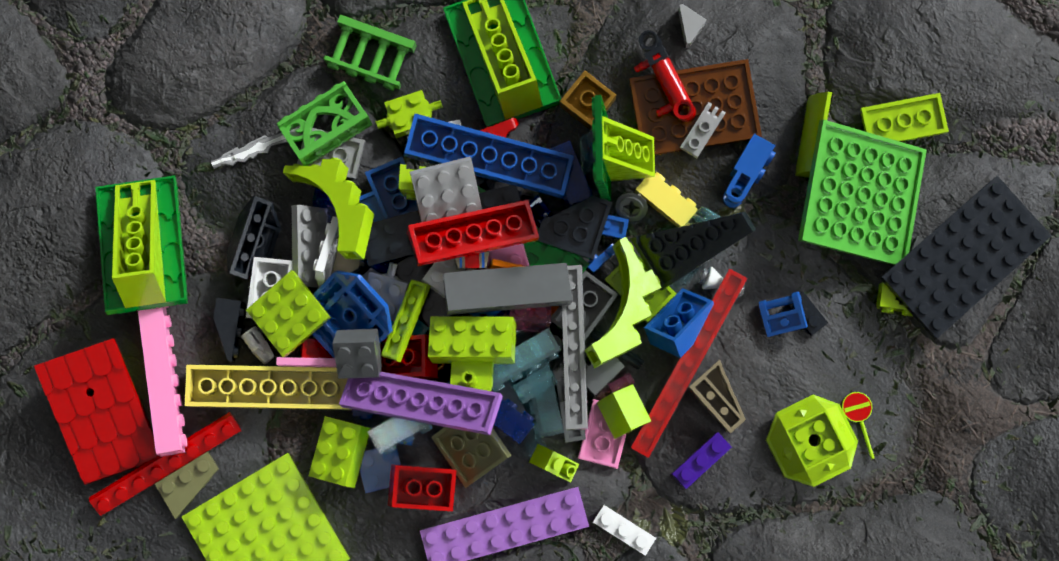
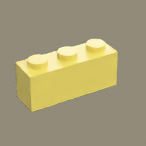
[635,172,698,227]

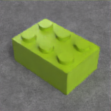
[309,416,371,488]

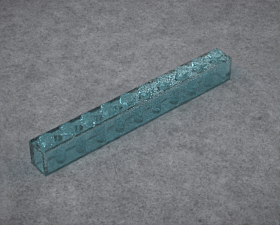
[367,328,561,455]

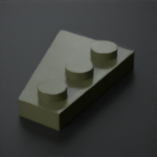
[155,452,219,519]

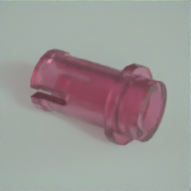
[608,373,635,393]

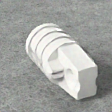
[241,326,274,364]

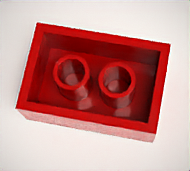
[380,334,438,379]
[387,464,456,512]

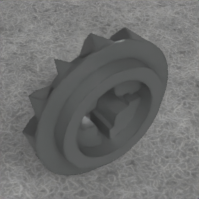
[615,191,648,221]

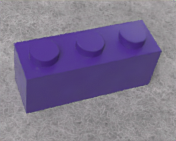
[671,432,732,489]

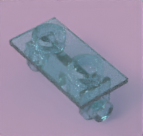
[513,365,558,404]

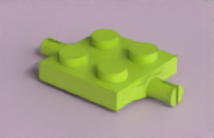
[376,90,443,138]

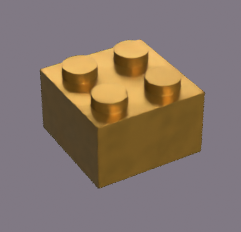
[559,70,616,131]

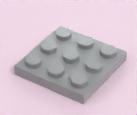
[410,157,482,222]

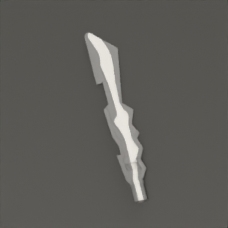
[211,121,306,169]

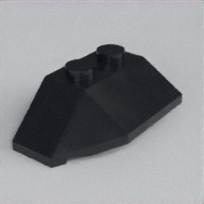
[227,196,281,279]

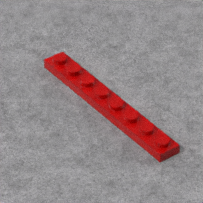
[89,412,242,516]

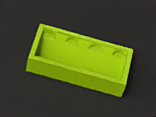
[795,92,832,178]

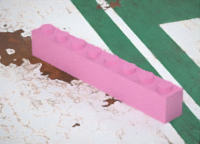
[138,306,187,457]

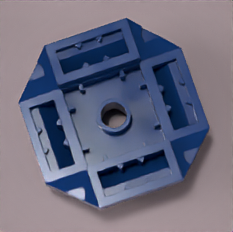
[312,270,393,358]

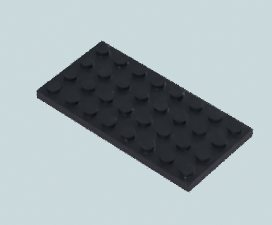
[880,176,1052,340]

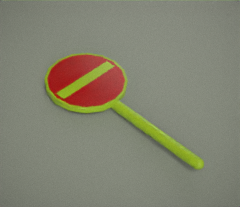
[842,392,874,459]

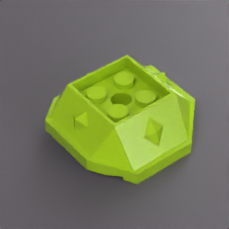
[765,395,858,487]

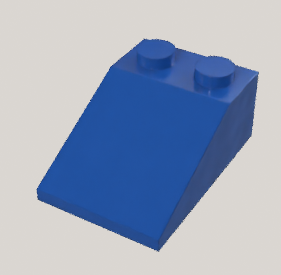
[644,288,714,358]

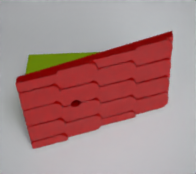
[34,339,158,485]

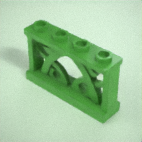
[277,81,372,166]

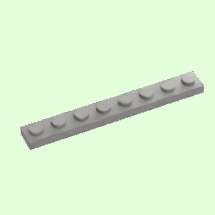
[562,265,588,431]

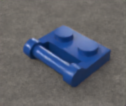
[759,292,808,337]

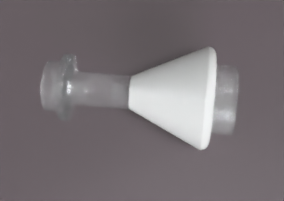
[698,267,745,297]

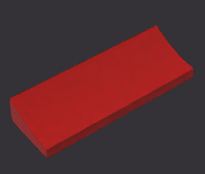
[407,200,539,266]

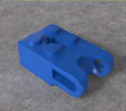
[722,134,776,208]

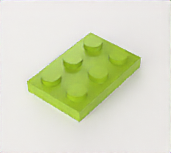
[605,253,677,323]

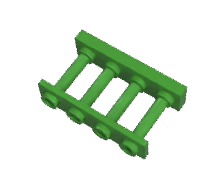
[323,15,416,91]

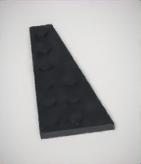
[630,212,756,291]

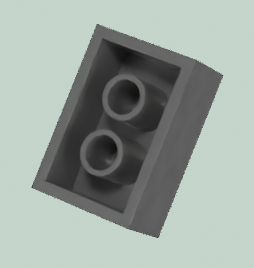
[549,270,618,341]

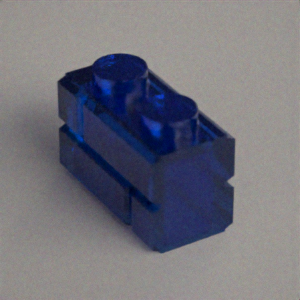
[494,399,535,444]

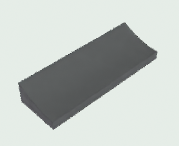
[443,263,573,315]

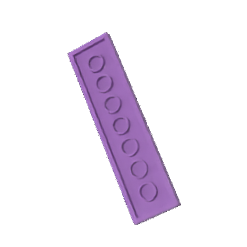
[339,372,503,435]
[420,487,589,561]

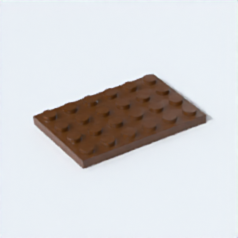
[629,59,762,155]

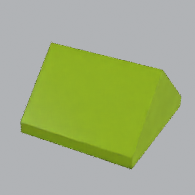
[596,384,651,439]

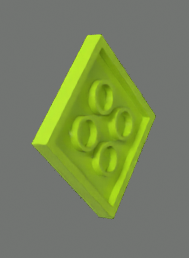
[246,270,331,357]

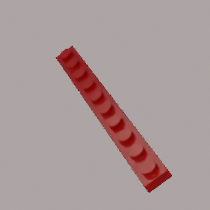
[631,269,748,458]

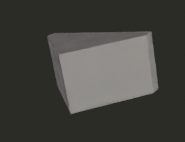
[678,4,707,48]

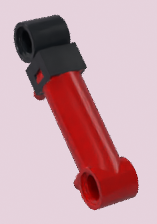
[634,30,696,122]

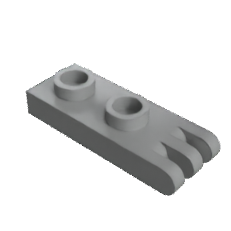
[680,102,726,158]

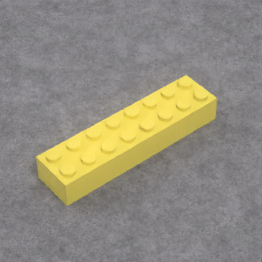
[185,365,352,410]

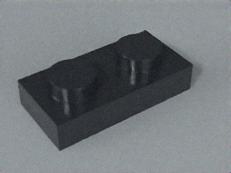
[787,291,828,336]

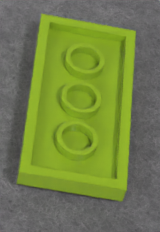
[860,93,949,142]

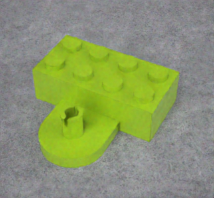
[428,316,517,391]

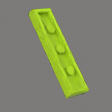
[381,279,431,363]

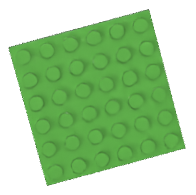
[798,120,927,265]

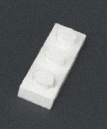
[593,505,656,555]

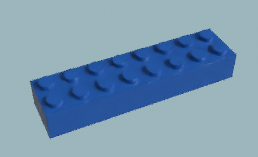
[404,114,574,198]

